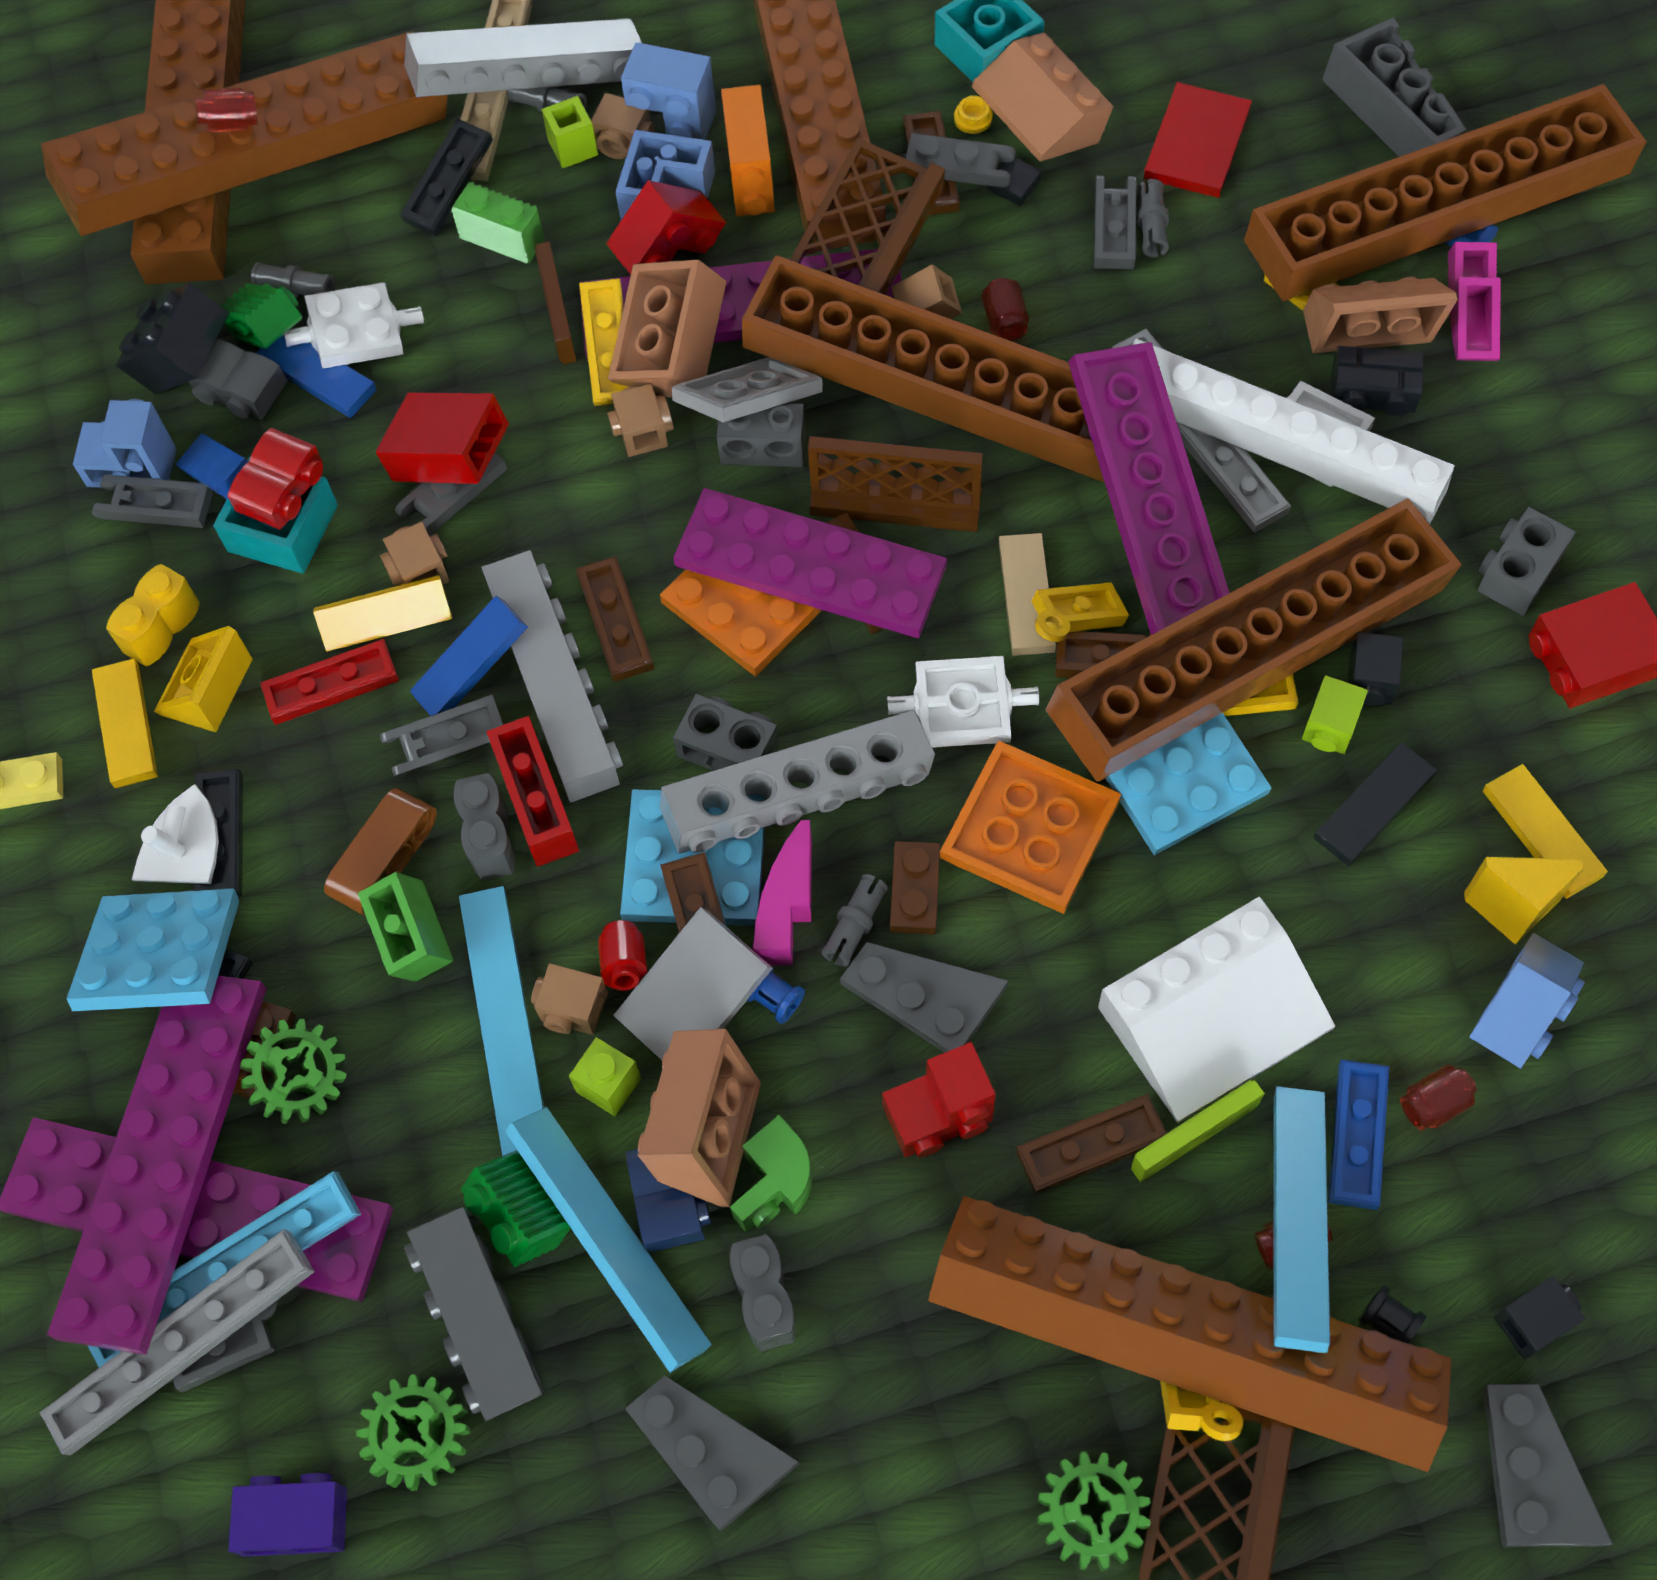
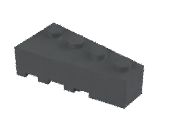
[1322,17,1466,157]
[404,1207,545,1421]

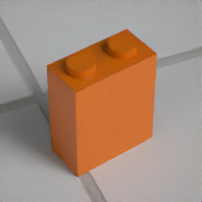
[721,85,775,216]

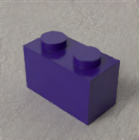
[228,1473,347,1557]

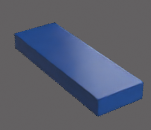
[256,335,377,418]
[175,433,249,500]
[410,595,528,716]
[1328,1059,1389,1210]

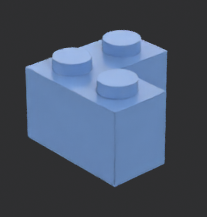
[621,42,716,140]
[615,130,715,220]
[73,399,177,488]
[1469,933,1585,1068]

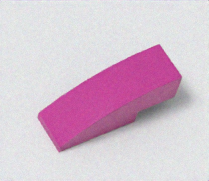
[1448,242,1501,361]
[753,820,812,965]

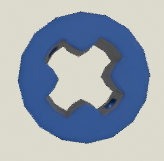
[747,965,805,1024]

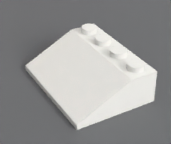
[1098,896,1335,1124]

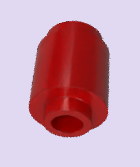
[598,920,648,991]

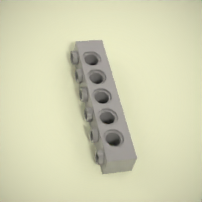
[660,710,935,854]

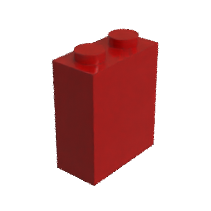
[375,393,509,484]
[1528,582,1657,709]

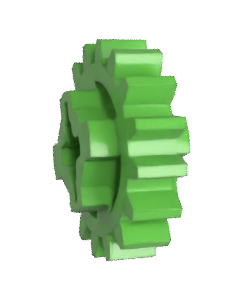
[240,1019,346,1124]
[356,1374,470,1491]
[1037,1451,1151,1571]

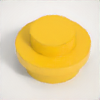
[954,96,993,134]

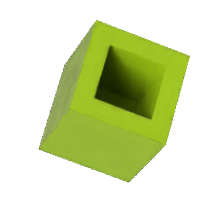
[541,96,598,169]
[1301,675,1368,754]
[569,1037,641,1116]

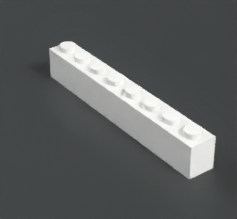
[1133,339,1455,524]

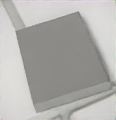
[672,357,823,422]
[613,907,773,1060]

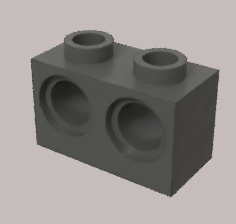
[717,403,806,467]
[1477,507,1576,616]
[673,694,779,771]

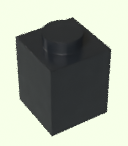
[1348,632,1403,706]
[1493,1276,1586,1360]

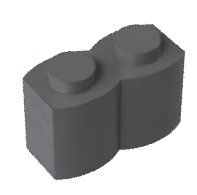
[188,339,288,419]
[454,773,516,882]
[730,1234,796,1352]

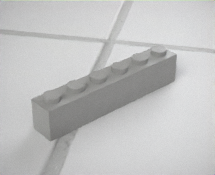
[404,19,642,97]
[482,550,623,803]

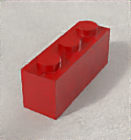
[486,716,579,867]

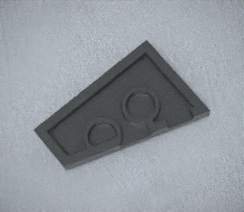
[840,942,1008,1053]
[625,1376,799,1532]
[1483,1384,1613,1547]

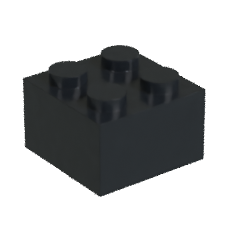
[115,283,229,395]

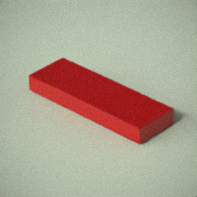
[260,639,399,725]

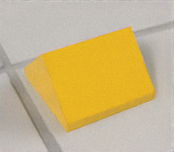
[154,626,253,732]
[1464,857,1584,945]

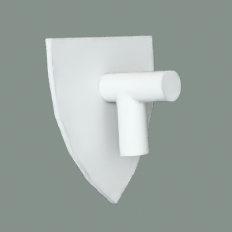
[132,784,219,884]

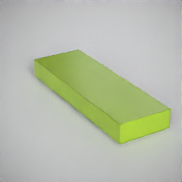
[1131,1080,1265,1183]

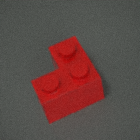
[606,180,726,275]
[882,1042,996,1158]

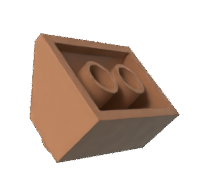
[972,32,1113,162]
[608,260,727,397]
[1303,277,1458,354]
[638,1029,761,1207]

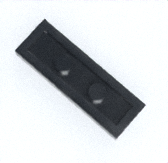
[400,118,493,237]
[1313,742,1437,867]
[193,768,243,897]

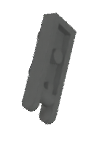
[904,133,1016,187]
[1094,175,1136,270]
[395,453,507,536]
[91,475,213,528]
[379,695,503,777]

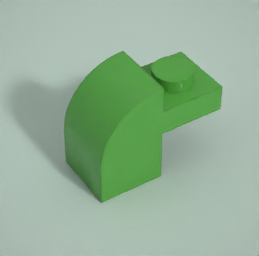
[730,1115,812,1232]

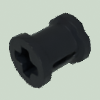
[1358,1284,1427,1344]

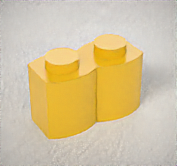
[106,564,200,667]

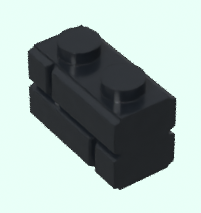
[1331,345,1423,416]

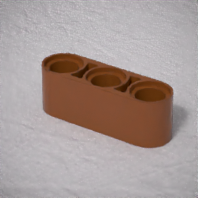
[324,787,437,916]

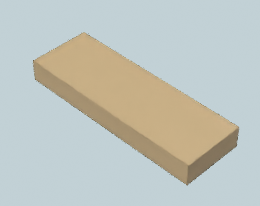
[999,533,1056,656]

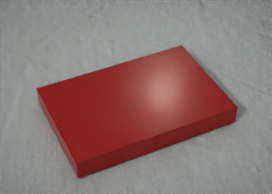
[1143,82,1252,198]

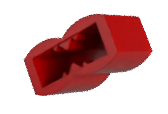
[227,428,323,530]

